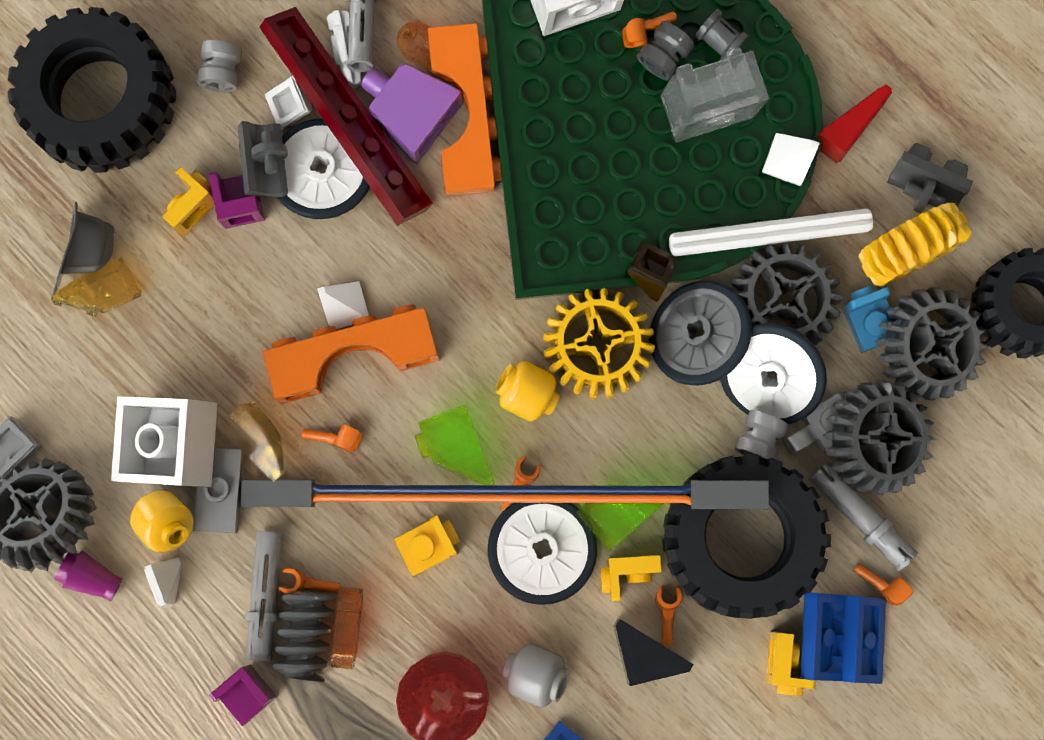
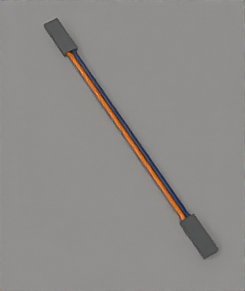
[241,479,769,510]

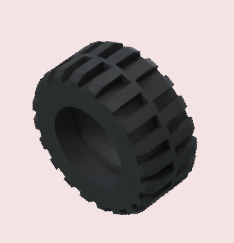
[8,7,176,173]
[662,454,831,619]

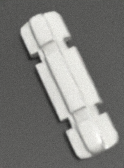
[327,10,363,89]

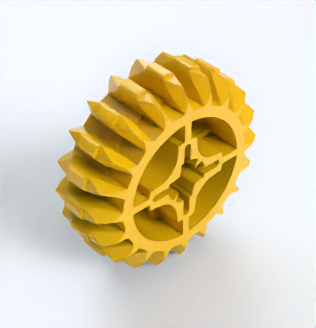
[858,203,972,287]
[543,288,655,399]

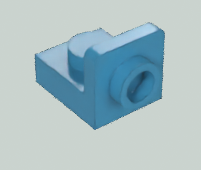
[842,285,891,353]

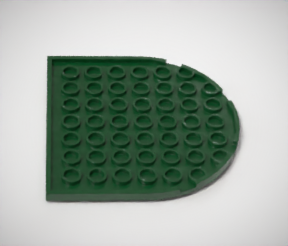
[481,0,823,300]

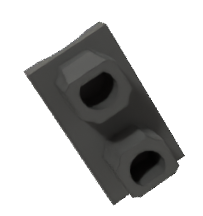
[238,121,288,198]
[887,143,973,213]

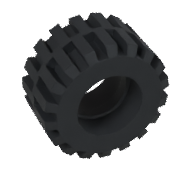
[971,248,1044,359]

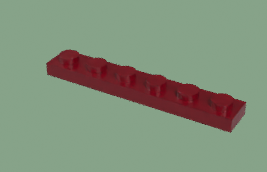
[259,7,433,226]

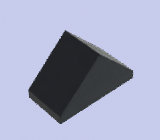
[613,618,694,686]

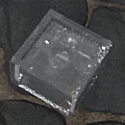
[660,48,769,143]

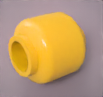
[495,360,560,422]
[130,490,194,553]

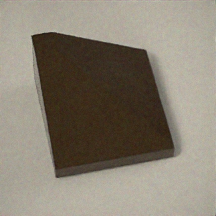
[627,240,679,302]

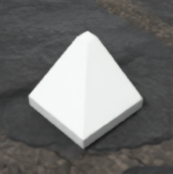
[264,75,312,131]
[762,133,819,186]
[317,281,369,330]
[144,557,182,607]

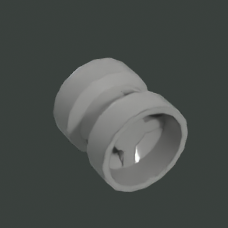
[196,40,242,92]
[735,410,789,459]

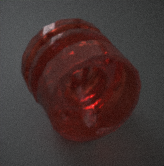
[396,651,490,740]

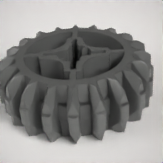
[731,242,843,345]
[875,287,989,400]
[823,381,936,495]
[0,458,97,573]

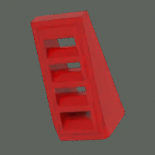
[817,84,892,163]

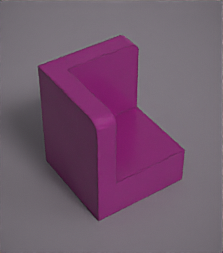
[209,172,265,229]
[209,664,277,726]

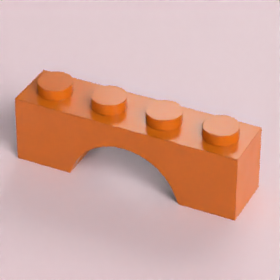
[427,23,501,197]
[262,304,439,404]

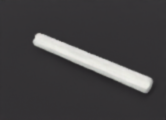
[669,209,873,256]

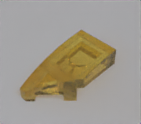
[51,257,142,317]
[229,402,284,482]

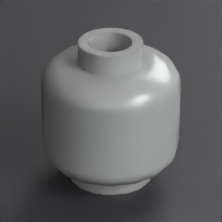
[503,644,570,708]

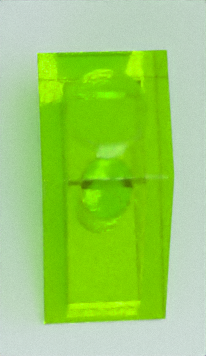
[414,405,495,485]
[576,484,664,552]

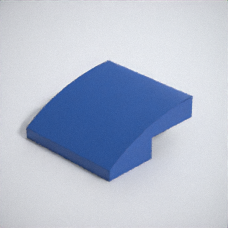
[800,592,886,684]

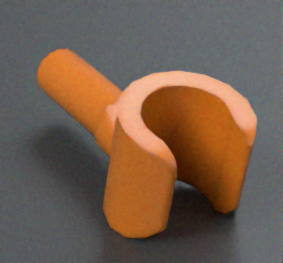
[622,11,677,48]
[302,424,363,452]
[500,456,541,511]
[853,563,913,606]
[279,568,341,594]
[655,586,682,647]

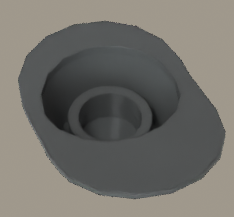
[53,202,114,295]

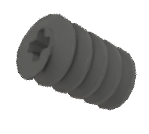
[272,591,337,682]

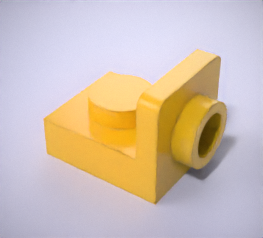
[162,166,215,237]
[394,515,461,577]
[600,555,662,601]
[766,632,816,696]

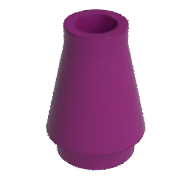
[54,550,123,601]

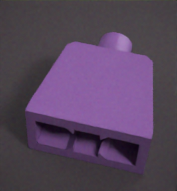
[361,64,463,164]

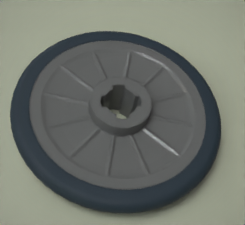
[649,281,752,386]

